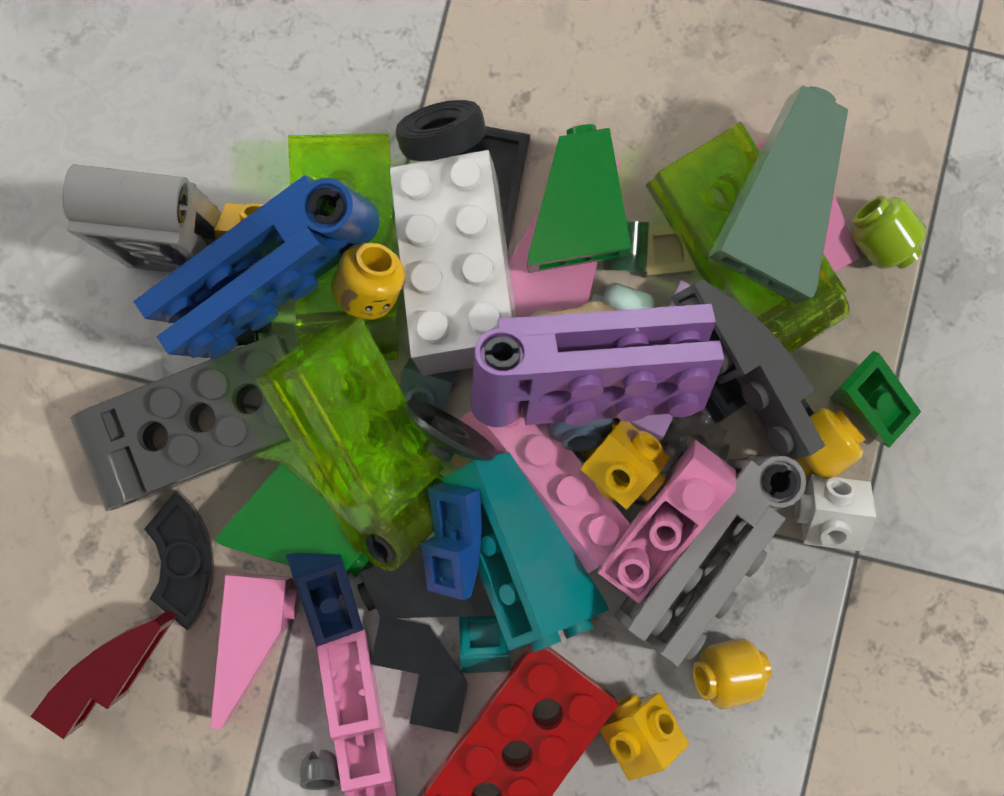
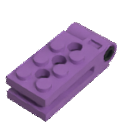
[470,304,724,427]

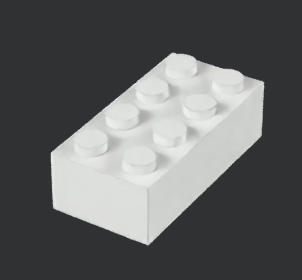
[390,150,517,376]

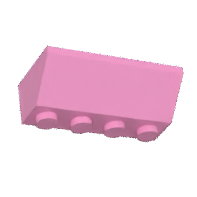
[451,407,630,574]

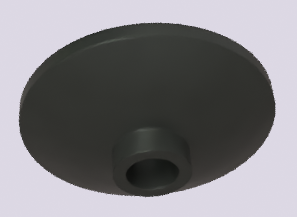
[404,400,497,462]

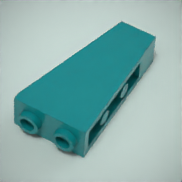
[443,452,609,653]

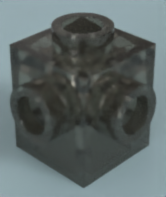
[660,411,730,475]

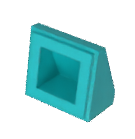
[459,616,511,673]

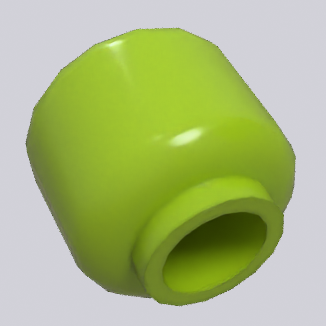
[852,196,927,269]

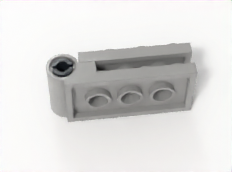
[62,164,221,273]
[614,455,806,666]

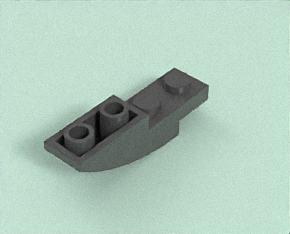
[671,279,825,460]

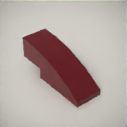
[30,610,177,740]

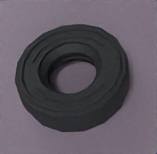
[396,100,485,161]

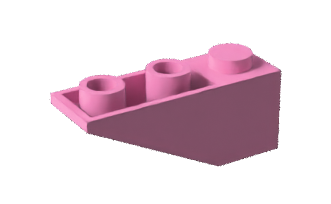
[598,440,736,604]

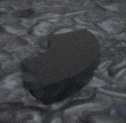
[144,491,214,630]

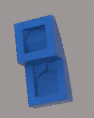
[421,482,482,601]

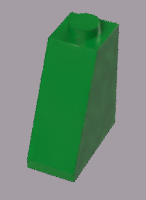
[527,124,631,273]
[215,463,374,578]

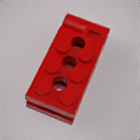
[417,644,619,796]

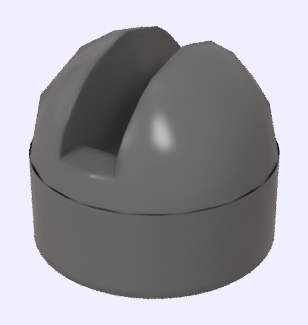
[300,750,340,790]

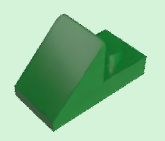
[830,351,921,448]

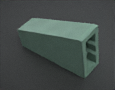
[708,85,848,304]

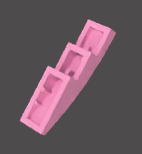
[317,629,398,796]

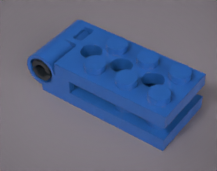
[133,175,380,360]

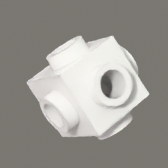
[794,474,877,552]

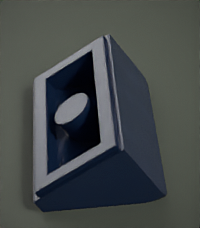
[286,553,364,647]

